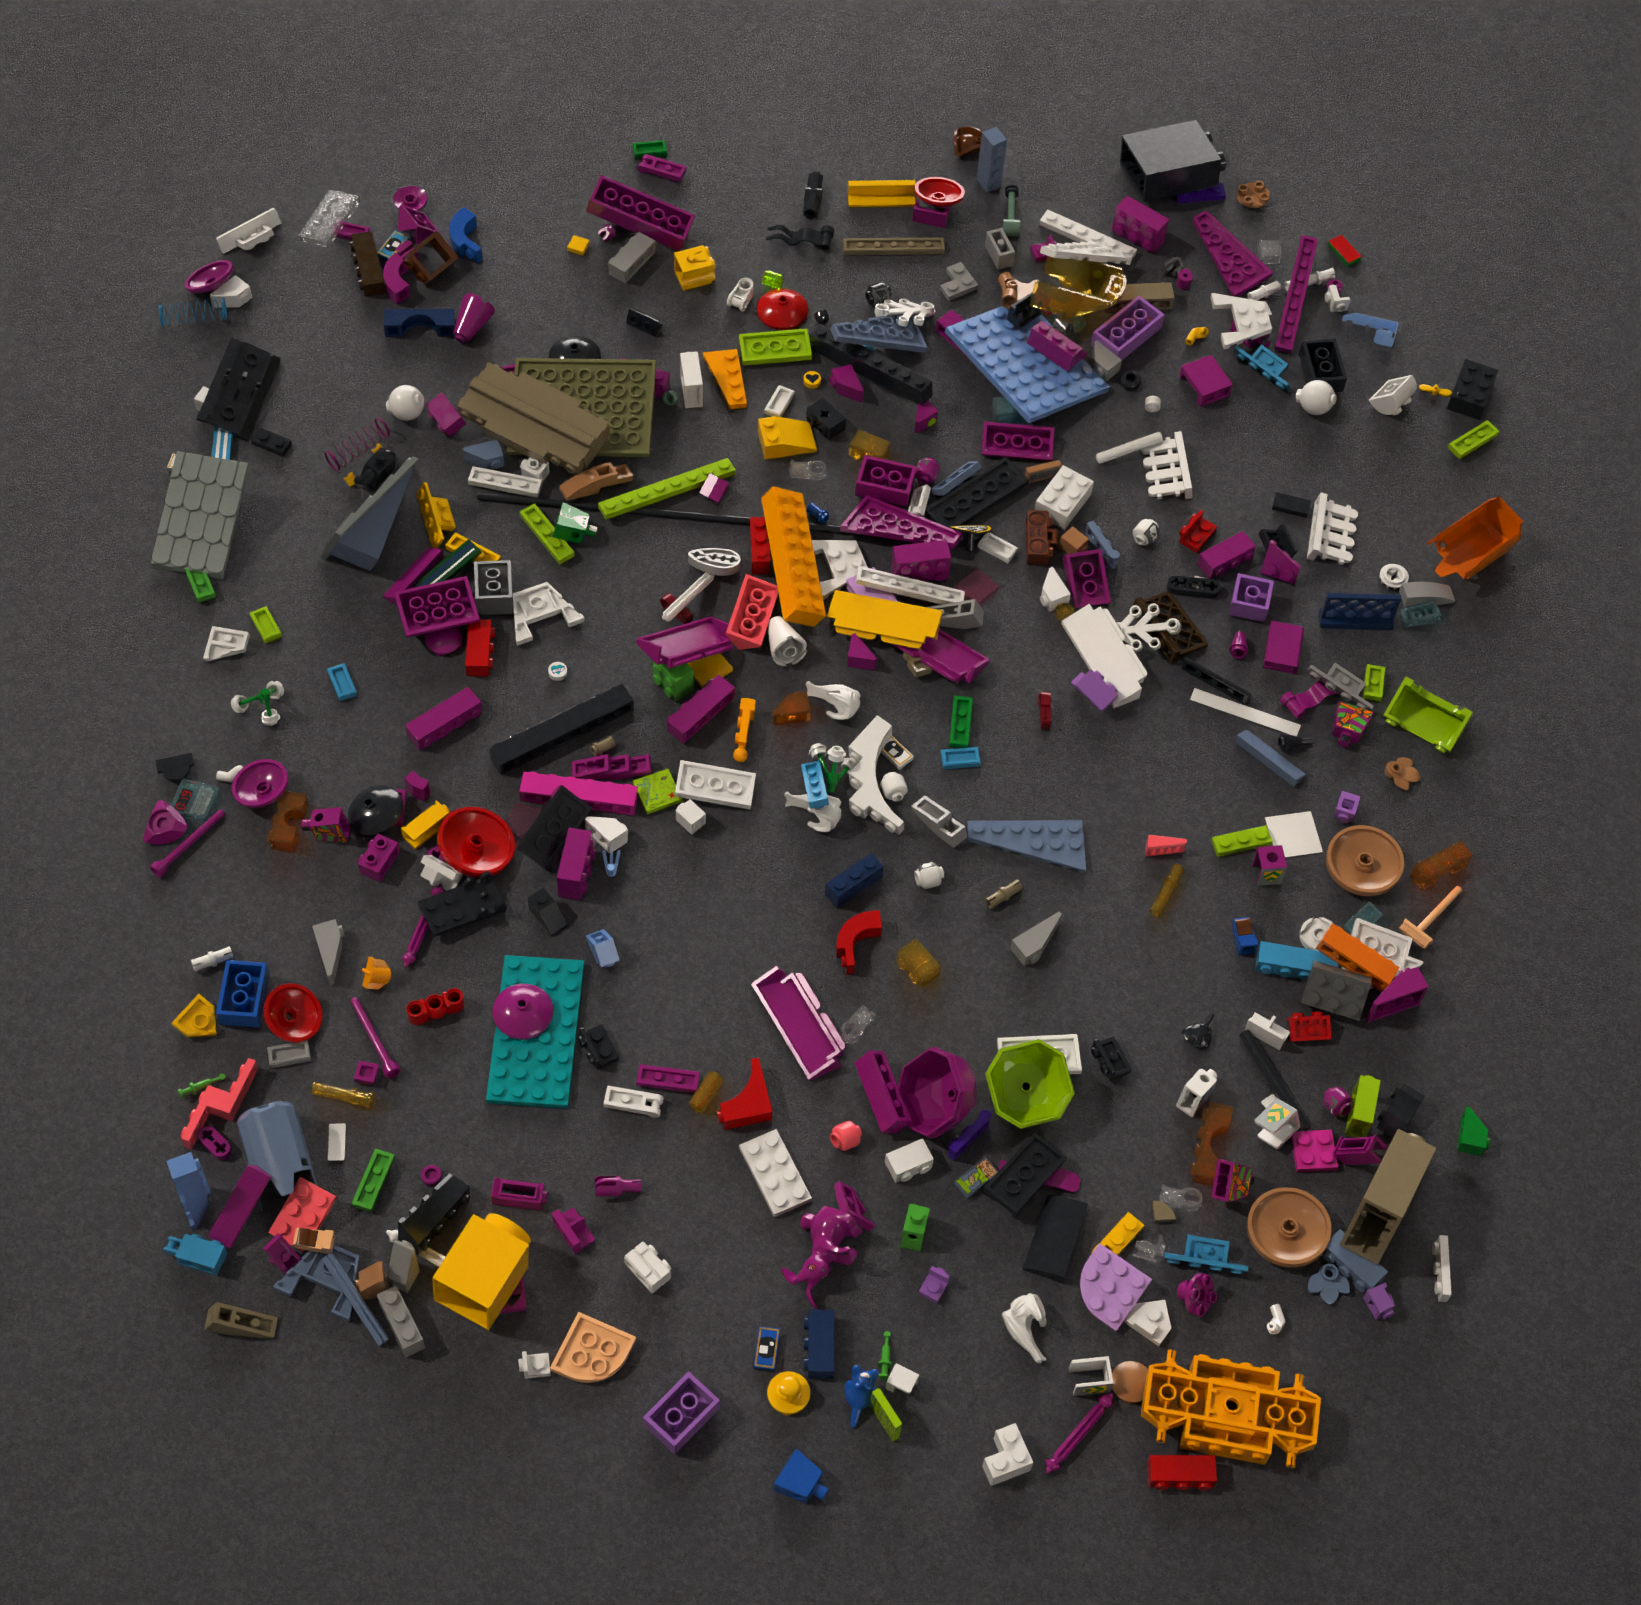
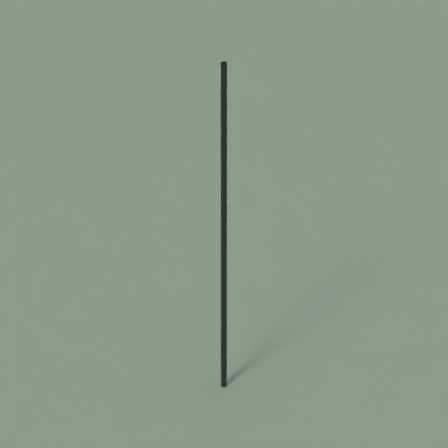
[477,493,870,536]

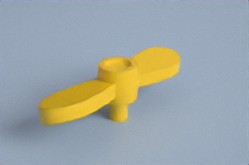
[1419,384,1452,398]

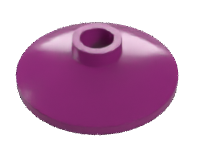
[393,186,427,210]

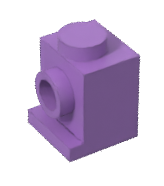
[1334,791,1361,823]
[1363,1282,1394,1320]

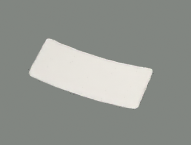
[328,1123,346,1161]

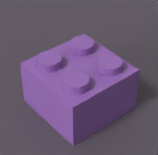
[1229,573,1274,623]

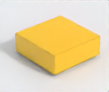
[567,235,590,256]

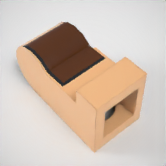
[292,1228,335,1254]

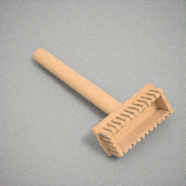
[1399,886,1462,950]

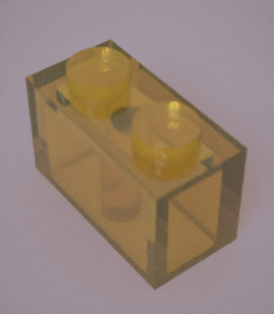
[849,429,891,461]
[896,938,941,988]

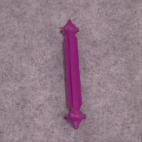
[401,883,444,968]
[1045,1393,1113,1474]

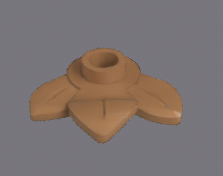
[1385,757,1421,791]

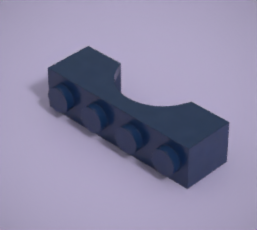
[384,308,456,337]

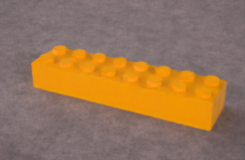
[761,486,826,627]

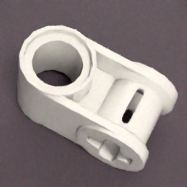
[727,278,753,312]

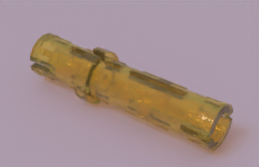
[1149,864,1185,917]

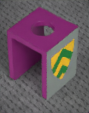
[1252,845,1287,886]

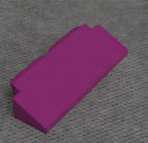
[636,616,733,669]
[893,629,990,684]
[751,966,846,1081]

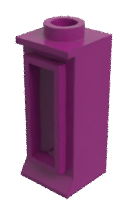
[1333,1134,1388,1165]
[491,1177,548,1210]

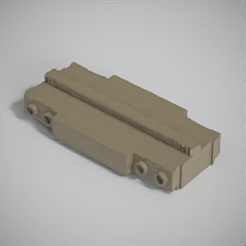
[458,362,610,474]

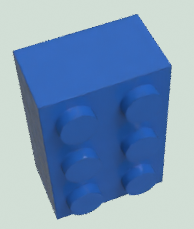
[216,960,270,1028]

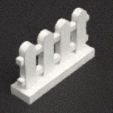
[1141,431,1192,499]
[1307,493,1358,565]

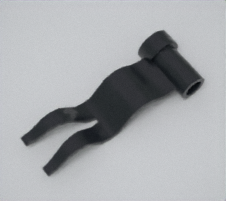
[766,225,835,251]

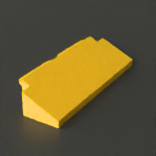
[827,590,943,649]

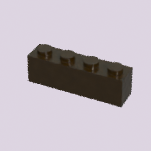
[349,231,385,297]

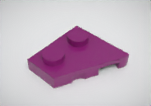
[1260,540,1301,584]
[834,1181,875,1231]

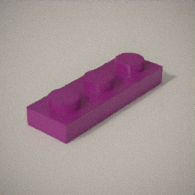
[636,1064,700,1094]

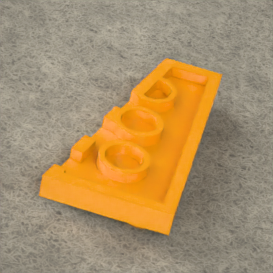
[703,349,747,409]

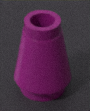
[1229,632,1248,659]

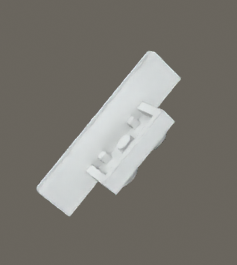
[216,208,281,254]

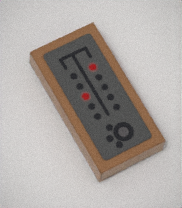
[1025,460,1062,483]

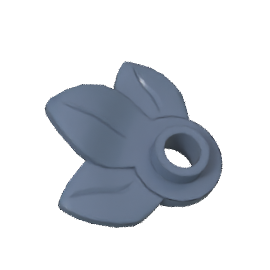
[1308,1264,1350,1305]

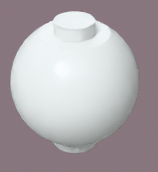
[1296,380,1337,415]
[386,385,424,421]

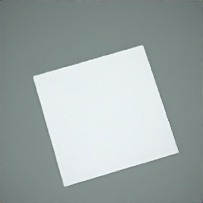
[1265,811,1323,857]

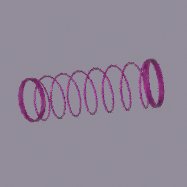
[324,417,390,471]

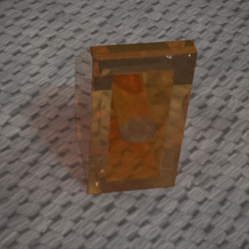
[772,692,811,725]

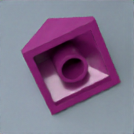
[398,204,441,245]

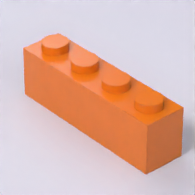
[1315,923,1400,992]

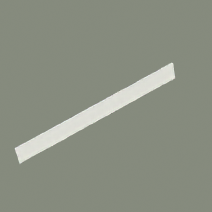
[1190,688,1301,736]

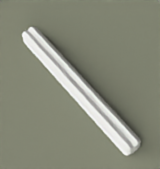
[662,572,715,622]

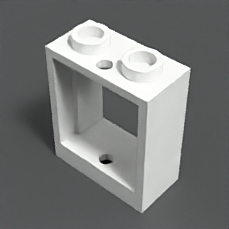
[680,352,703,408]

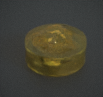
[1055,603,1074,621]

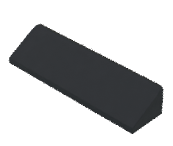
[1181,657,1252,705]

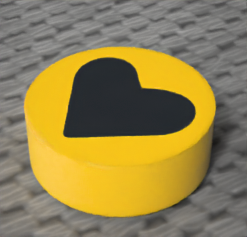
[803,371,821,389]

